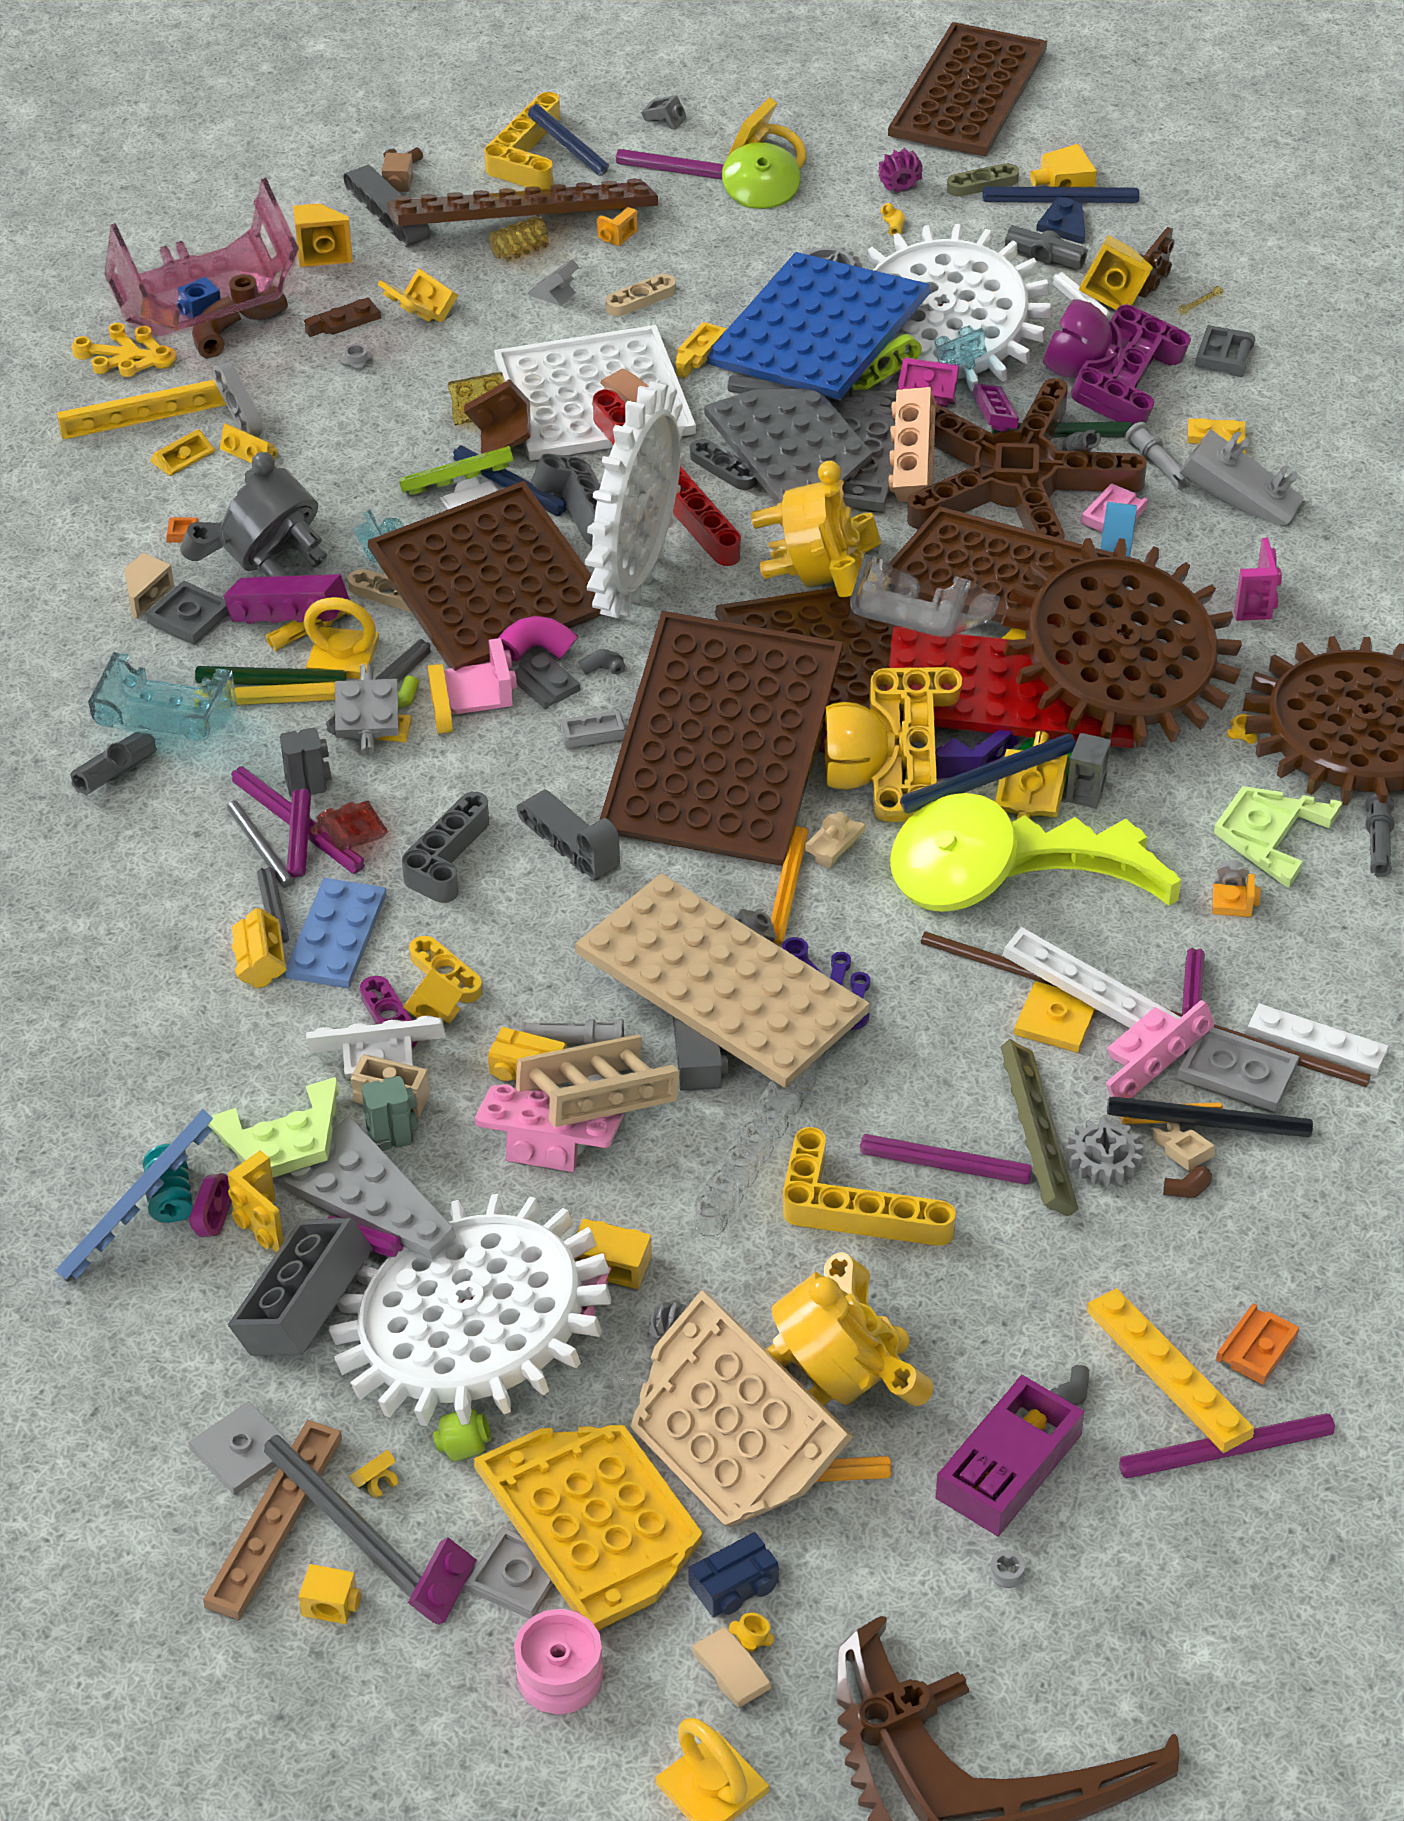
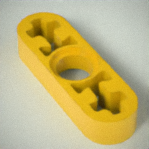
[427,664,453,734]
[409,936,482,1003]

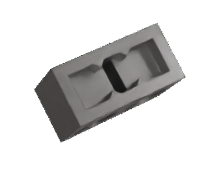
[1066,733,1111,809]

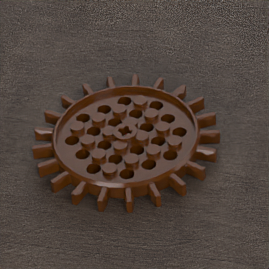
[1001,538,1242,747]
[1243,636,1404,806]

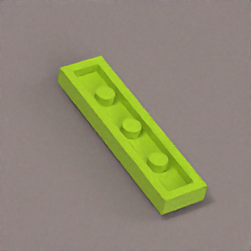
[399,446,514,495]

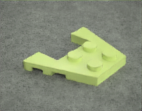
[1214,786,1343,888]
[208,1077,339,1178]

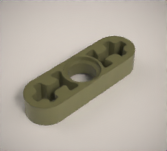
[947,163,1019,196]

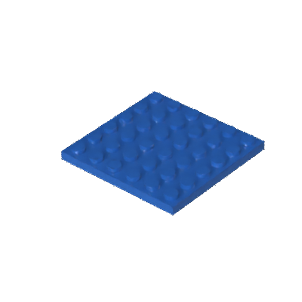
[706,252,931,400]

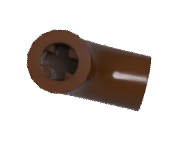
[229,274,288,320]
[192,295,242,359]

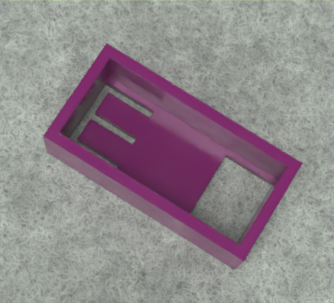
[935,1374,1085,1537]

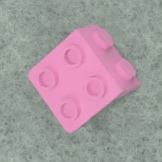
[444,638,517,714]

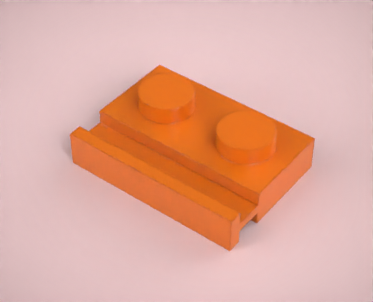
[1216,1303,1300,1385]

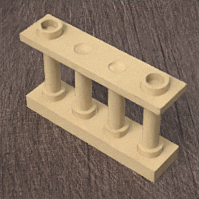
[516,1034,679,1127]

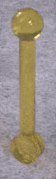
[1178,286,1223,314]

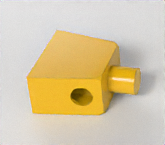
[1030,144,1097,187]

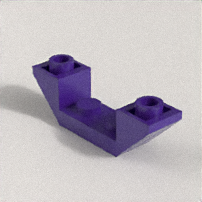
[935,730,1019,779]

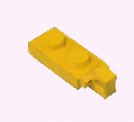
[675,322,727,378]

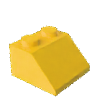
[293,203,353,267]
[1078,234,1153,310]

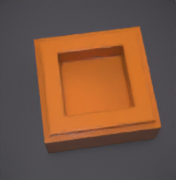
[166,517,199,543]

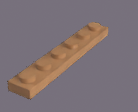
[203,1419,342,1620]

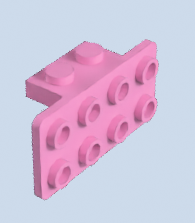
[475,1084,624,1172]

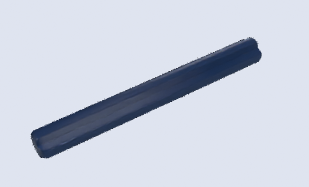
[453,445,567,516]

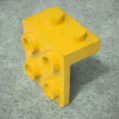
[377,268,459,322]

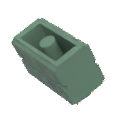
[361,1076,418,1151]

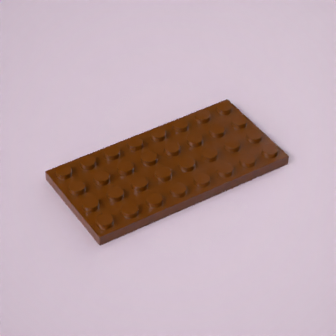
[888,22,1047,156]
[876,506,1141,645]

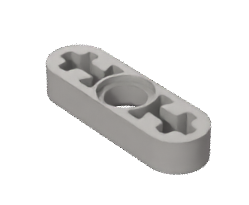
[212,361,262,436]

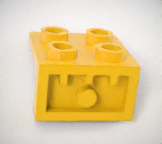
[227,1150,284,1253]

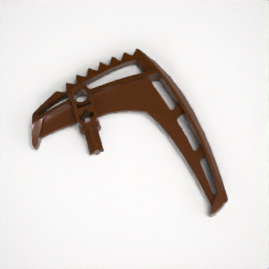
[836,1616,1179,1821]

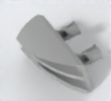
[1179,429,1304,525]

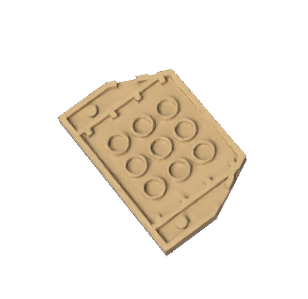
[630,1290,854,1527]

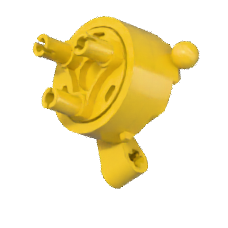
[751,461,882,597]
[766,1252,934,1406]

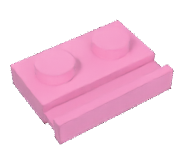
[1081,483,1148,533]

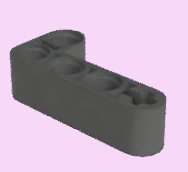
[531,454,601,546]
[517,789,620,881]
[402,792,489,903]

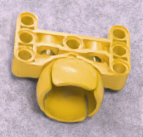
[825,667,967,822]

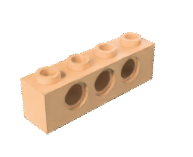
[889,387,936,502]

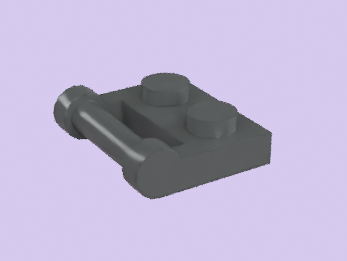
[1195,325,1256,377]

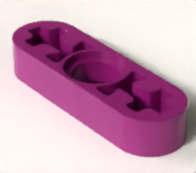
[360,976,418,1049]

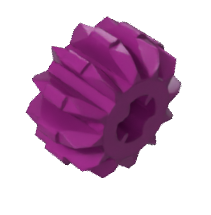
[878,147,923,193]

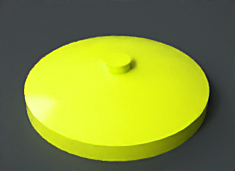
[890,793,1018,912]

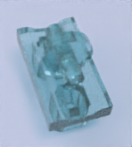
[934,325,987,370]
[353,509,404,563]

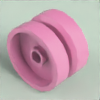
[514,1609,603,1715]

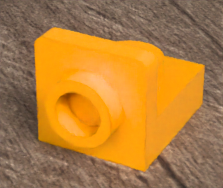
[597,207,638,246]
[1212,874,1261,917]

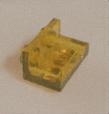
[448,372,505,426]

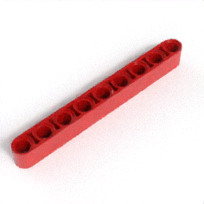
[593,389,741,566]

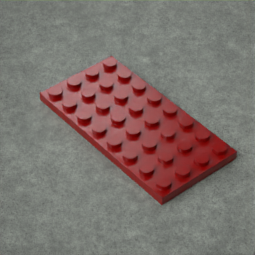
[887,627,1135,749]

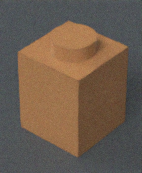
[382,153,413,192]

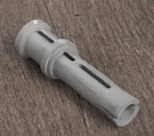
[1125,422,1192,490]
[521,1019,624,1045]

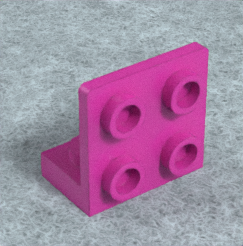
[1234,537,1282,621]

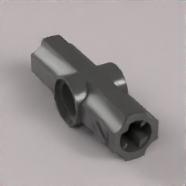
[1004,225,1088,270]
[70,729,157,796]

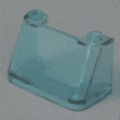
[88,652,237,741]

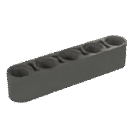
[343,164,430,247]

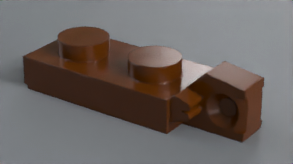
[304,297,381,337]

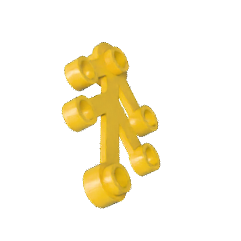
[71,323,176,377]

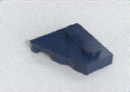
[1036,196,1085,244]

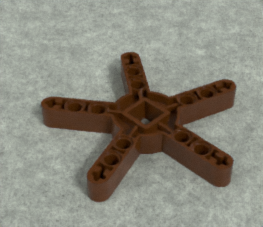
[907,378,1147,539]

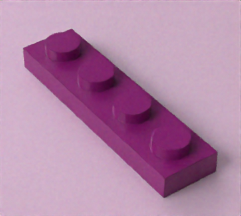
[972,383,1019,431]

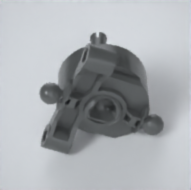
[180,452,327,577]

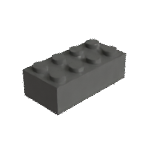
[228,1218,373,1355]

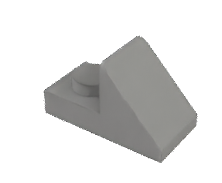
[528,259,579,306]

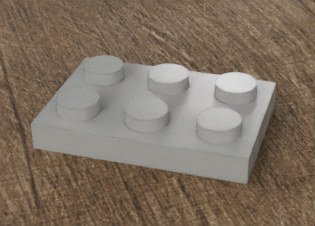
[1178,1027,1299,1112]

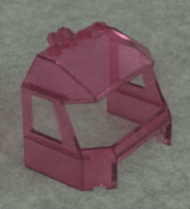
[104,178,299,336]

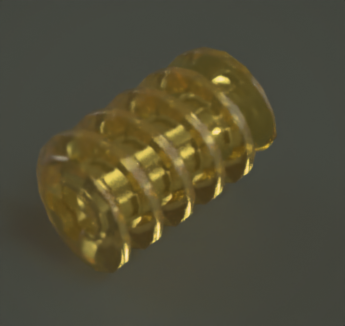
[489,215,549,262]

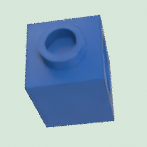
[177,276,221,324]

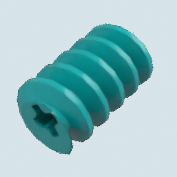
[142,1144,193,1223]

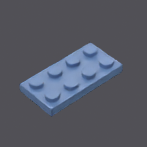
[285,878,387,988]

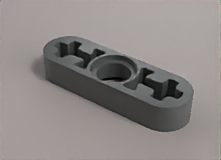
[690,439,757,490]

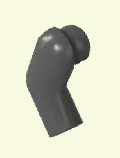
[1050,1365,1090,1405]

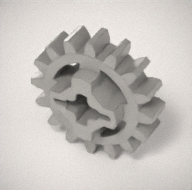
[1066,1117,1143,1187]

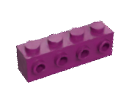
[223,574,350,624]

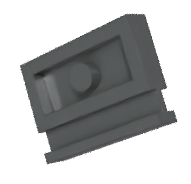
[509,651,581,709]

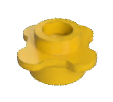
[1227,714,1257,744]
[728,1612,774,1652]

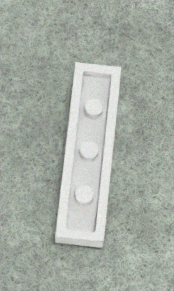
[1247,1003,1388,1076]

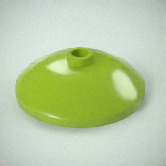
[722,142,801,209]

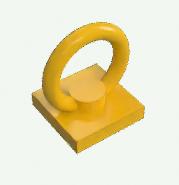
[727,97,807,168]
[304,597,379,679]
[655,1717,770,1821]

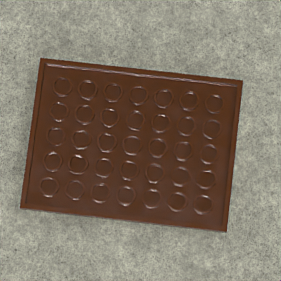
[599,611,844,866]

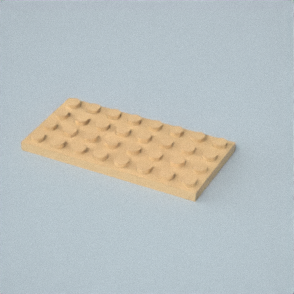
[575,873,870,1088]

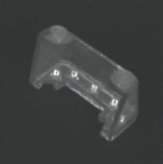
[850,554,1000,638]

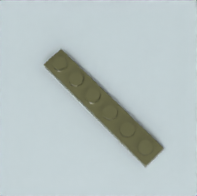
[1000,1039,1079,1216]

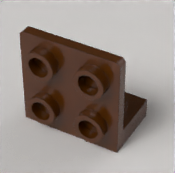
[1138,227,1175,298]
[464,379,531,454]

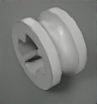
[990,1550,1025,1588]

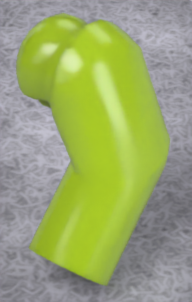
[398,676,419,709]

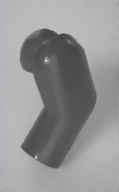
[578,649,625,675]

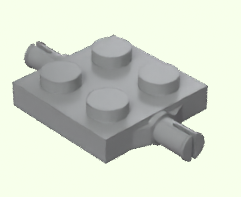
[335,664,399,755]

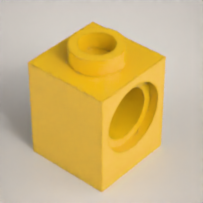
[403,970,463,1024]
[298,1564,361,1624]

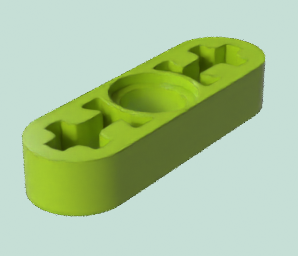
[851,334,922,390]

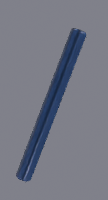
[982,187,1140,203]
[900,734,1076,814]

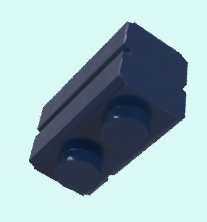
[688,1532,779,1618]

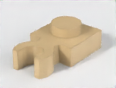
[1153,1122,1215,1171]

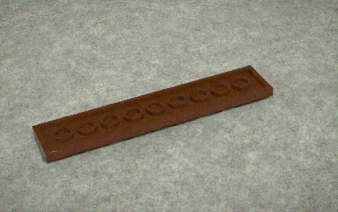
[387,179,658,226]

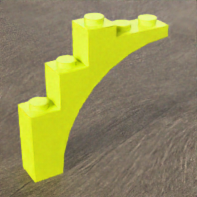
[1006,815,1181,906]

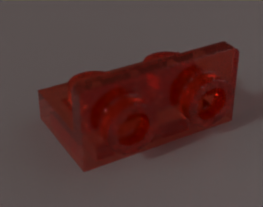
[310,801,389,851]

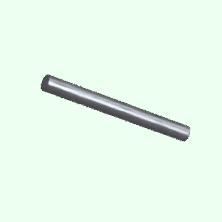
[227,801,294,888]

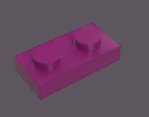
[408,1537,477,1624]

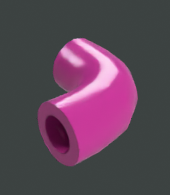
[497,616,579,661]

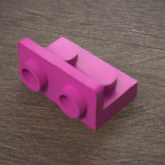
[897,357,960,407]

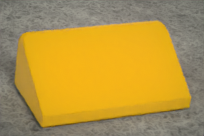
[150,428,216,476]

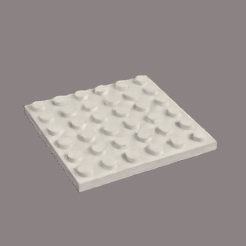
[494,325,696,461]

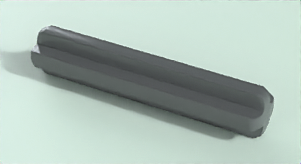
[257,867,289,943]

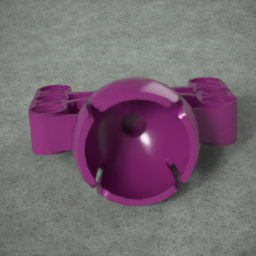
[1043,299,1191,426]

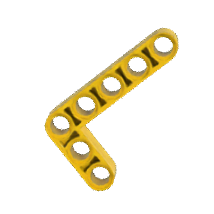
[484,92,560,189]
[783,1127,956,1246]

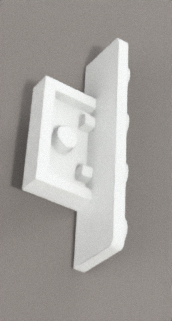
[306,1016,446,1080]

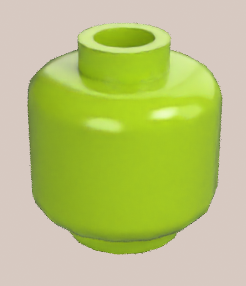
[433,1408,492,1461]

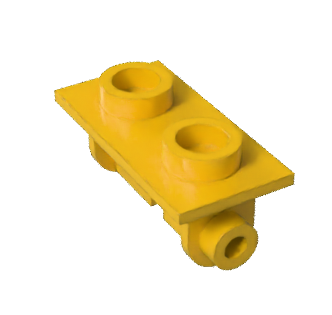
[219,423,278,463]

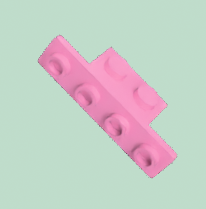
[1106,1000,1214,1098]

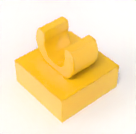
[349,1449,399,1498]

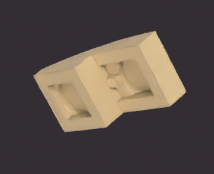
[691,1627,772,1708]

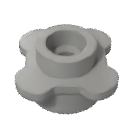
[340,344,373,369]
[1215,860,1250,886]

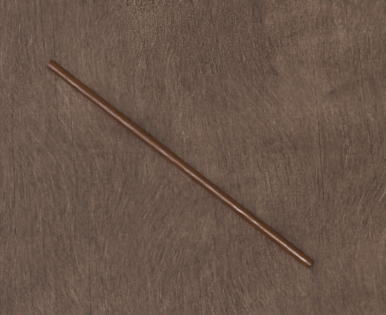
[921,931,1371,1087]

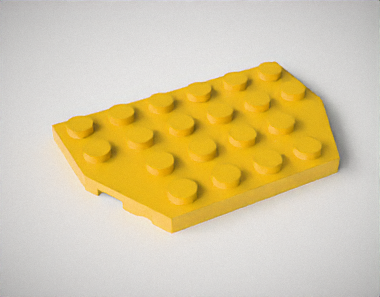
[474,1425,703,1630]

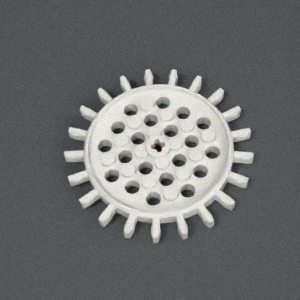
[868,224,1051,391]
[585,381,686,618]
[329,1194,611,1426]

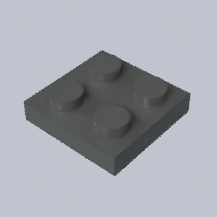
[146,581,229,644]

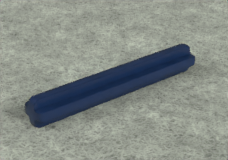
[528,104,609,176]

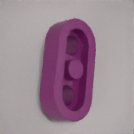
[189,1173,232,1238]

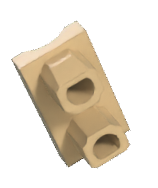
[805,811,865,868]

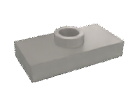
[560,711,626,748]

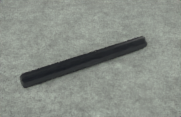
[1107,1096,1313,1137]

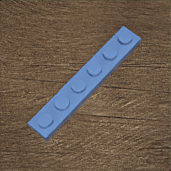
[55,1109,213,1281]

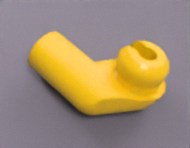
[880,203,905,235]

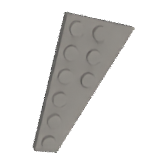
[278,1115,456,1260]

